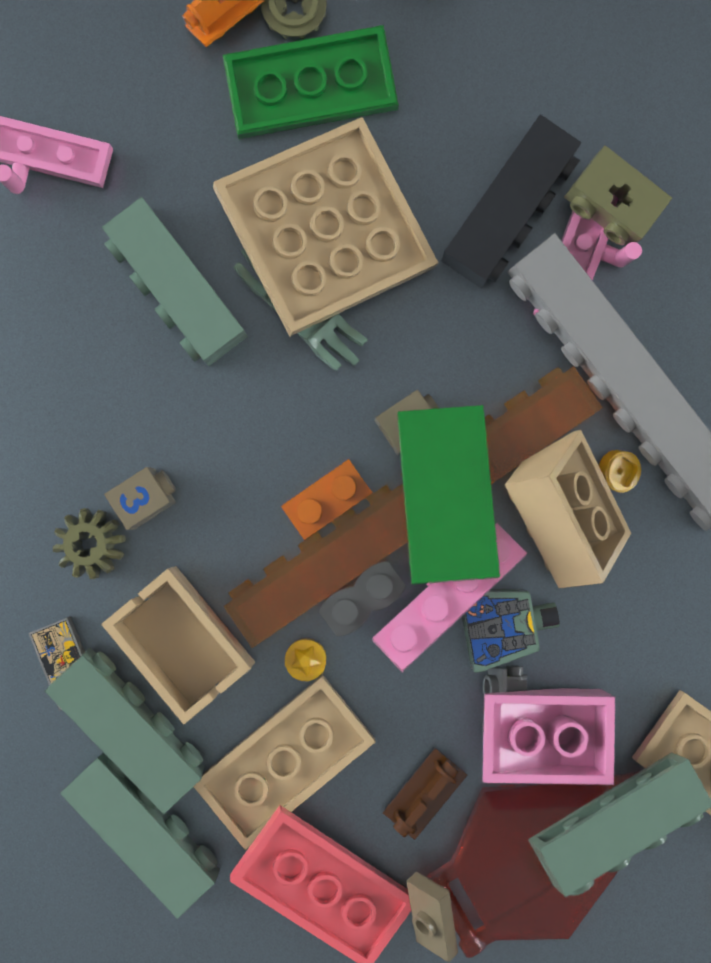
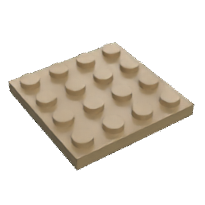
[213,117,438,336]

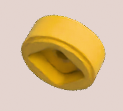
[599,450,641,493]
[285,638,327,681]

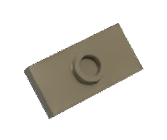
[406,872,458,963]

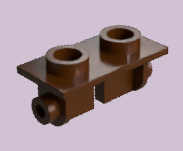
[382,748,468,840]

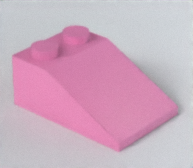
[483,688,615,785]

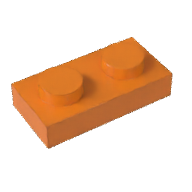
[281,459,372,540]

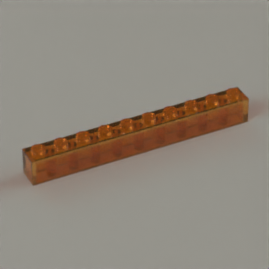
[223,366,603,648]

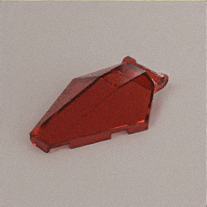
[425,771,640,958]

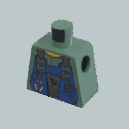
[462,589,560,673]

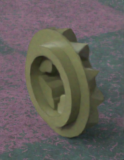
[261,0,327,40]

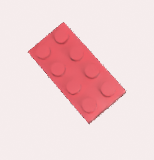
[230,805,411,963]

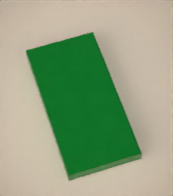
[222,25,399,139]
[397,405,500,585]

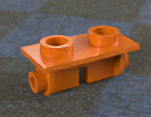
[182,0,265,47]

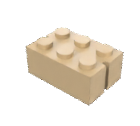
[101,566,255,724]

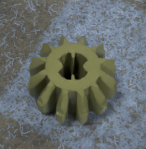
[52,508,126,579]

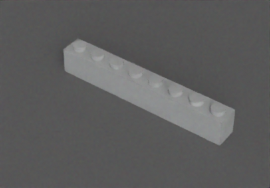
[507,233,711,531]

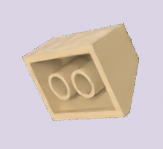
[505,430,631,588]

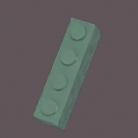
[102,197,248,366]
[45,648,205,814]
[60,752,220,919]
[528,753,711,897]

